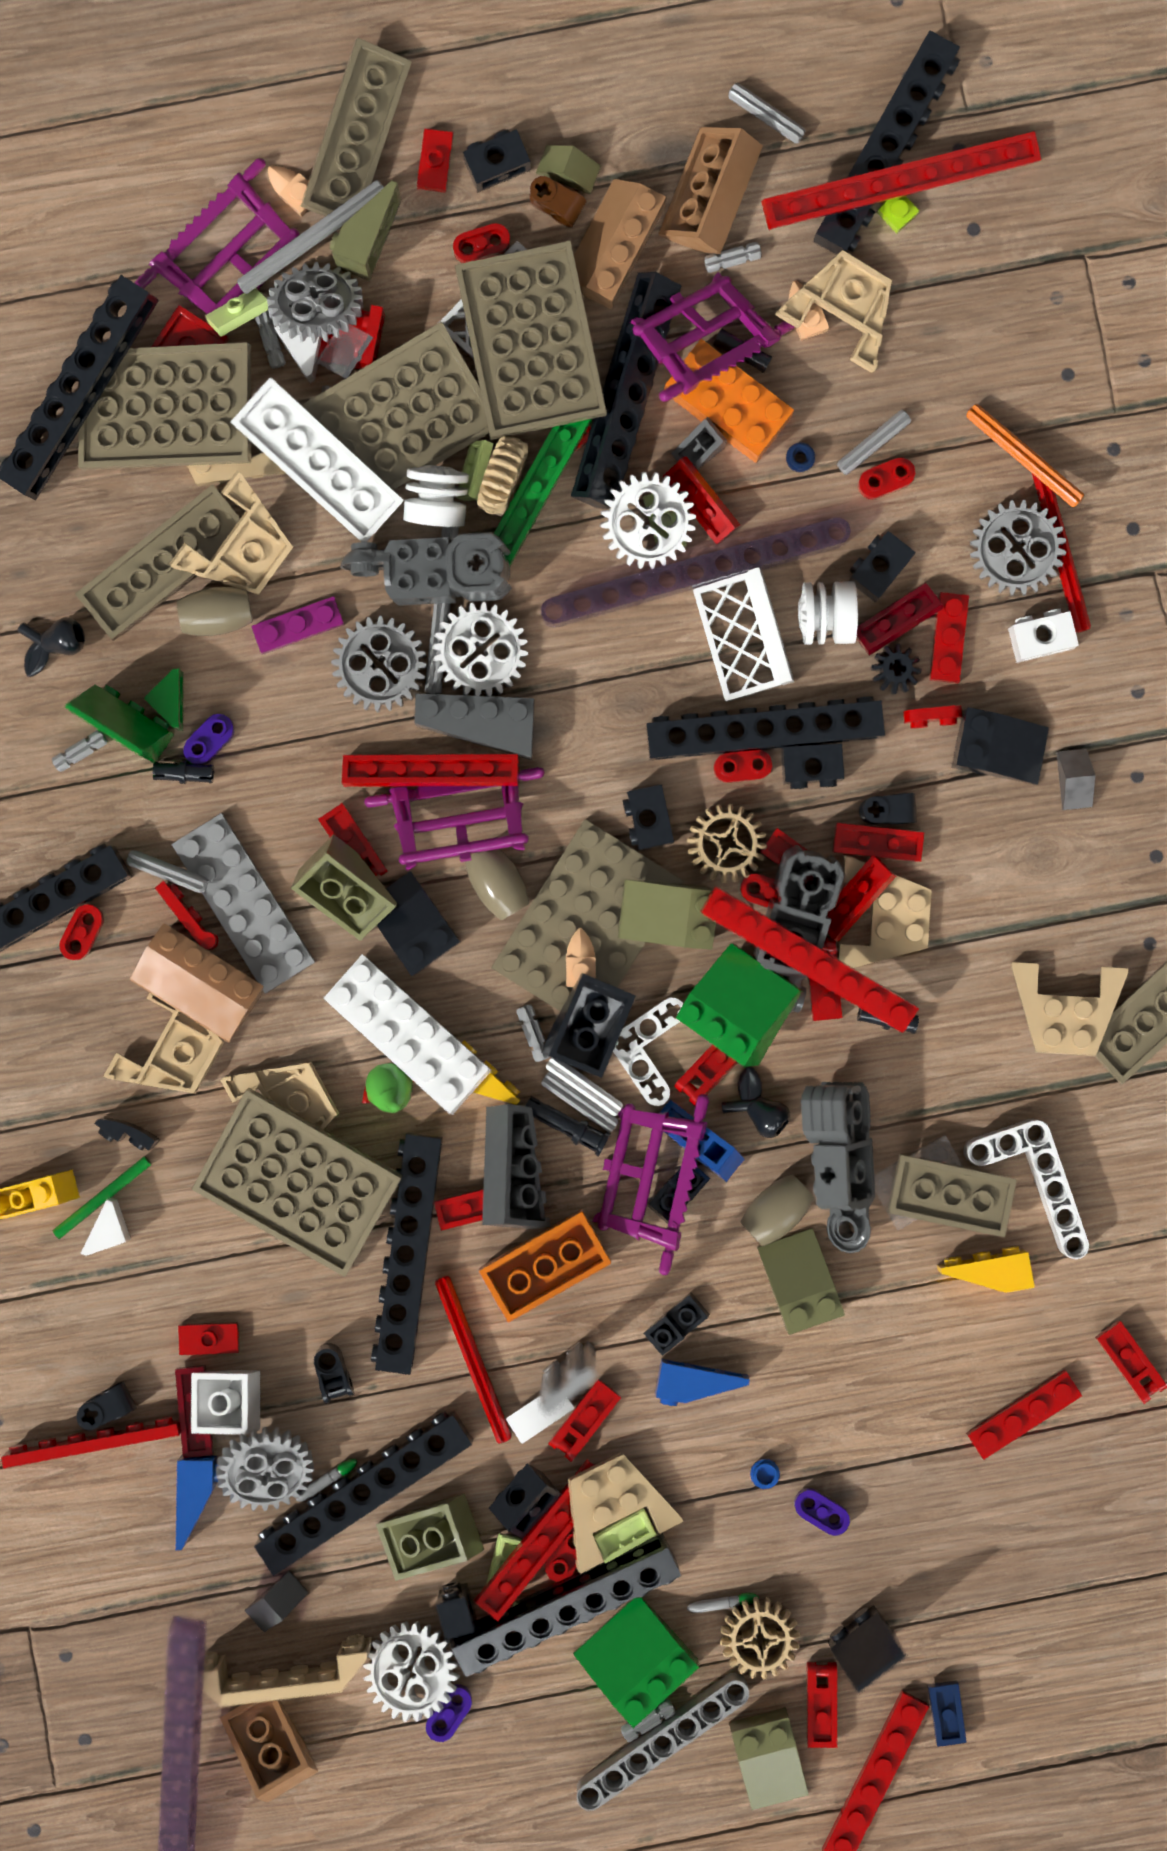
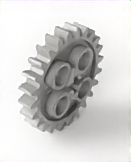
[267,262,364,343]
[970,500,1066,596]
[331,616,427,712]
[216,1427,314,1511]

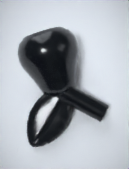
[18,617,85,677]
[722,1066,790,1138]

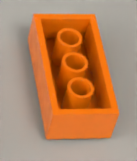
[664,339,794,463]
[479,1209,612,1323]

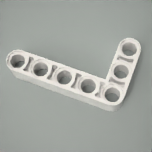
[963,1119,1089,1259]

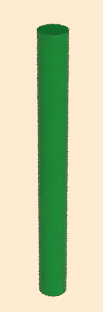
[52,1156,152,1239]

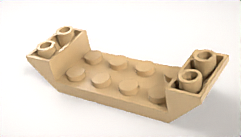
[187,1634,372,1707]

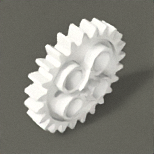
[600,472,696,569]
[432,602,528,697]
[363,1621,460,1722]

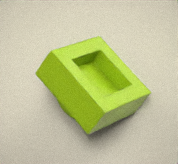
[877,196,919,233]

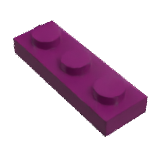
[251,596,344,655]

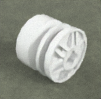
[403,465,469,527]
[798,581,858,645]

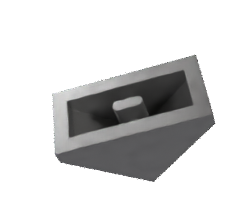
[1056,749,1096,810]

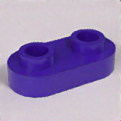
[184,714,235,765]
[794,1488,850,1536]
[426,1684,472,1742]

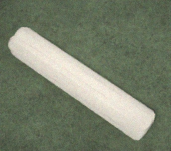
[546,1057,623,1116]

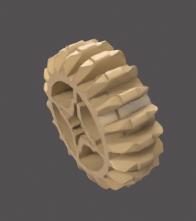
[477,436,528,516]
[687,804,767,883]
[720,1597,800,1680]

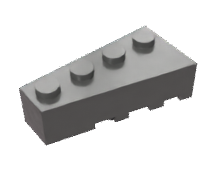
[414,694,534,760]
[482,1104,551,1229]

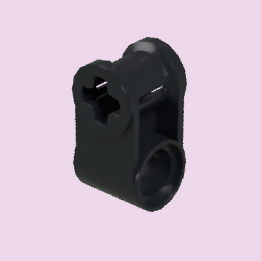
[858,793,917,824]
[313,1343,355,1404]
[76,1381,137,1430]

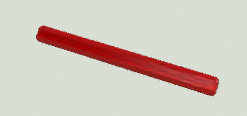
[1032,473,1091,633]
[435,1276,512,1444]

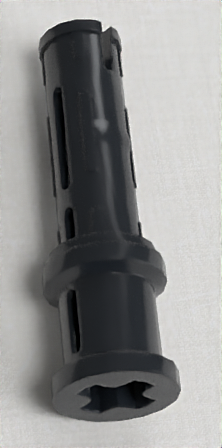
[526,1096,611,1157]

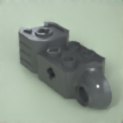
[340,533,512,606]
[753,845,845,1014]
[801,1082,875,1253]

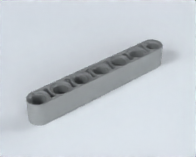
[577,1672,749,1811]

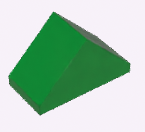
[144,669,184,731]

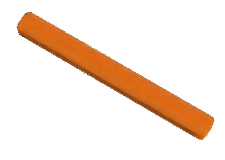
[967,404,1084,507]

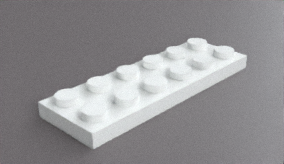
[231,377,404,542]
[323,954,492,1115]

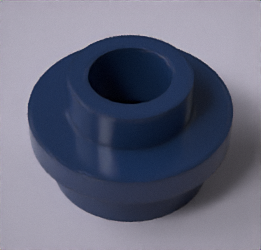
[786,443,815,472]

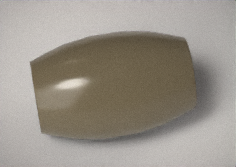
[177,587,253,636]
[465,849,529,921]
[740,1174,814,1246]

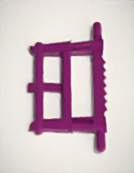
[135,158,300,322]
[631,272,795,402]
[364,767,545,870]
[592,1094,709,1275]

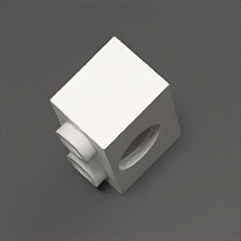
[1008,609,1079,663]

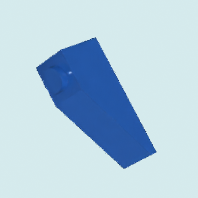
[659,1100,745,1182]
[655,1358,750,1406]
[176,1455,218,1550]

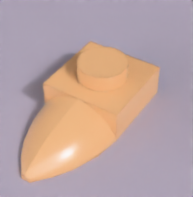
[268,166,308,217]
[789,281,829,341]
[566,928,596,987]

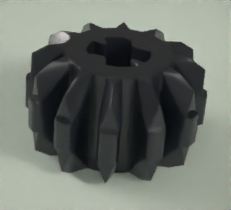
[871,644,922,695]

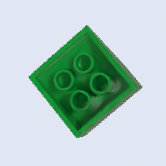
[64,684,174,763]
[676,943,802,1067]
[573,1597,699,1728]

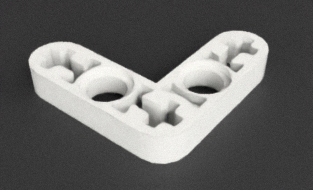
[613,998,684,1106]

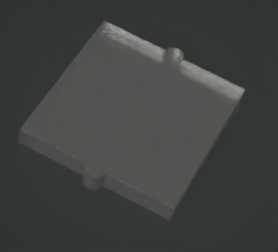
[317,325,373,379]

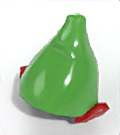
[362,1063,414,1113]

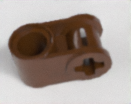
[529,176,587,228]

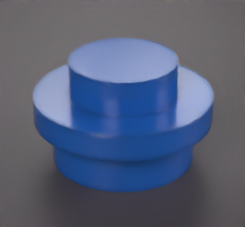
[750,1459,780,1489]

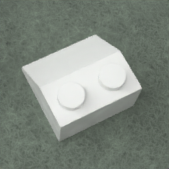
[191,1370,260,1435]

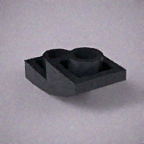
[94,1118,160,1151]
[647,1167,710,1224]
[643,1292,710,1356]

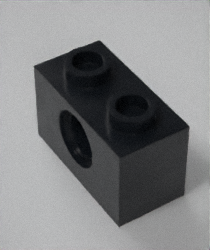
[463,129,531,193]
[849,531,916,603]
[781,744,844,789]
[622,784,674,851]
[489,1463,562,1539]
[436,1581,477,1640]

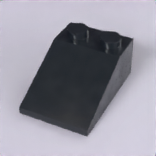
[951,707,1049,785]
[377,871,462,976]
[541,973,636,1078]
[828,1606,907,1694]

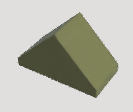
[536,145,601,194]

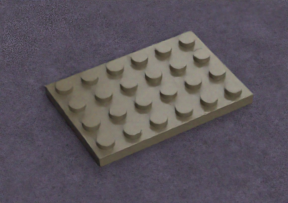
[455,241,607,440]
[301,321,489,490]
[78,343,251,470]
[491,819,684,1011]
[192,1088,402,1277]

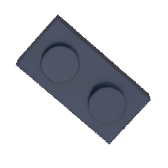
[928,1681,967,1747]

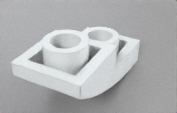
[506,1396,575,1444]

